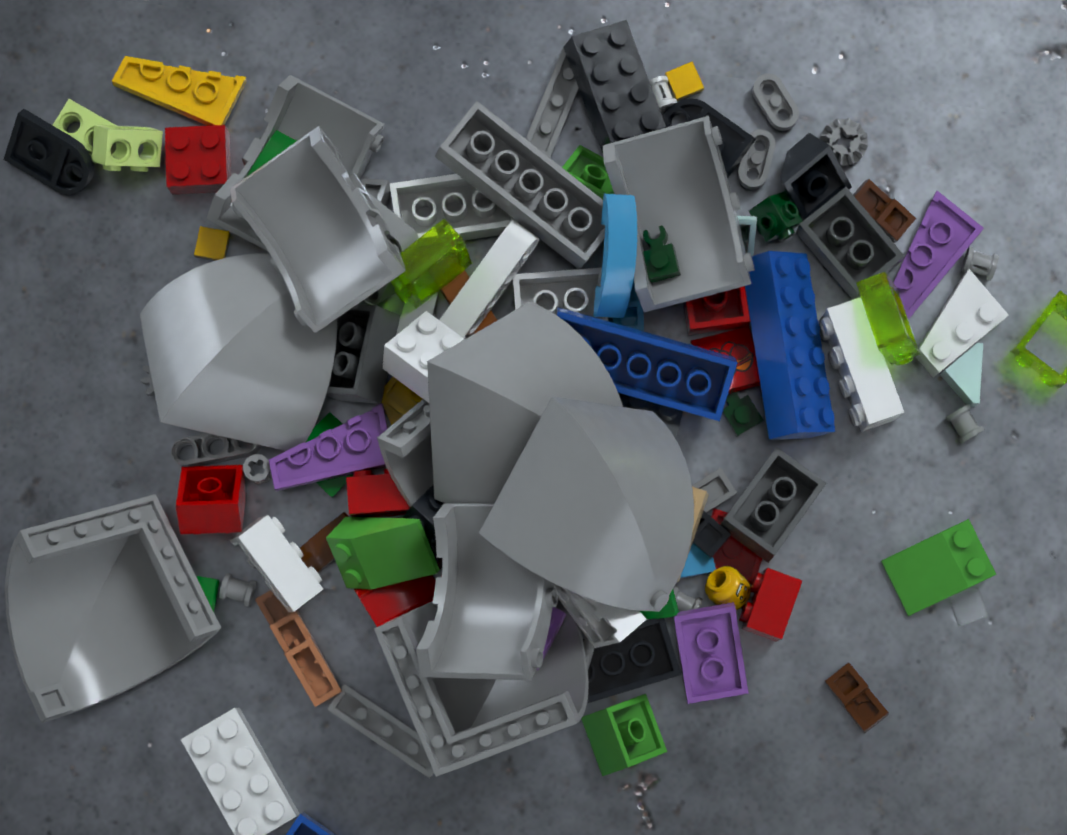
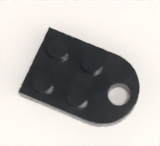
[663,98,756,178]
[3,109,94,194]

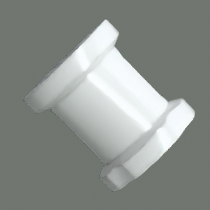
[649,76,677,113]

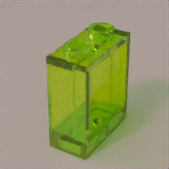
[390,219,472,309]
[856,272,920,365]
[1010,290,1067,389]

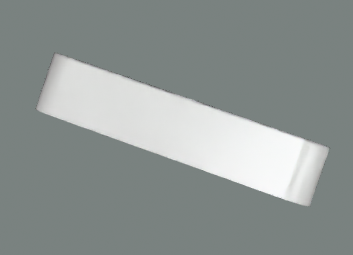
[439,220,539,339]

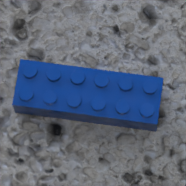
[745,251,836,439]
[556,307,738,421]

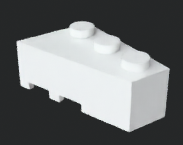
[914,269,1009,378]

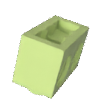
[53,99,117,164]
[92,125,163,172]

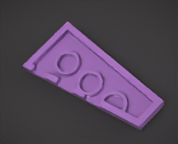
[883,191,984,321]
[269,403,388,491]

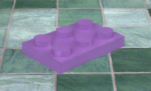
[673,602,749,704]

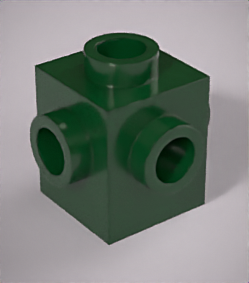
[749,191,803,242]

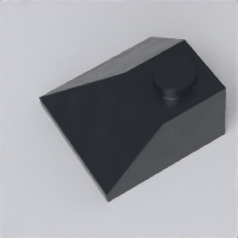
[780,133,852,221]

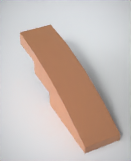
[255,590,342,707]

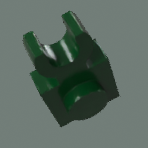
[643,225,681,283]
[722,391,764,437]

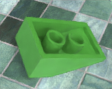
[326,517,440,590]
[881,519,997,616]

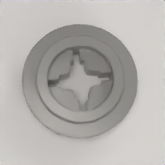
[820,118,868,166]

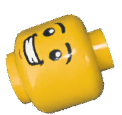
[705,566,751,610]

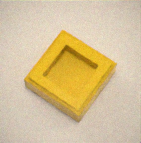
[665,61,704,101]
[194,226,231,261]

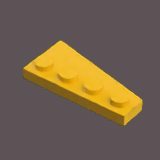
[112,56,247,126]

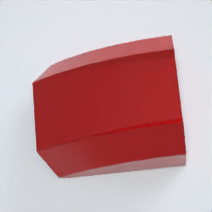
[354,575,436,627]

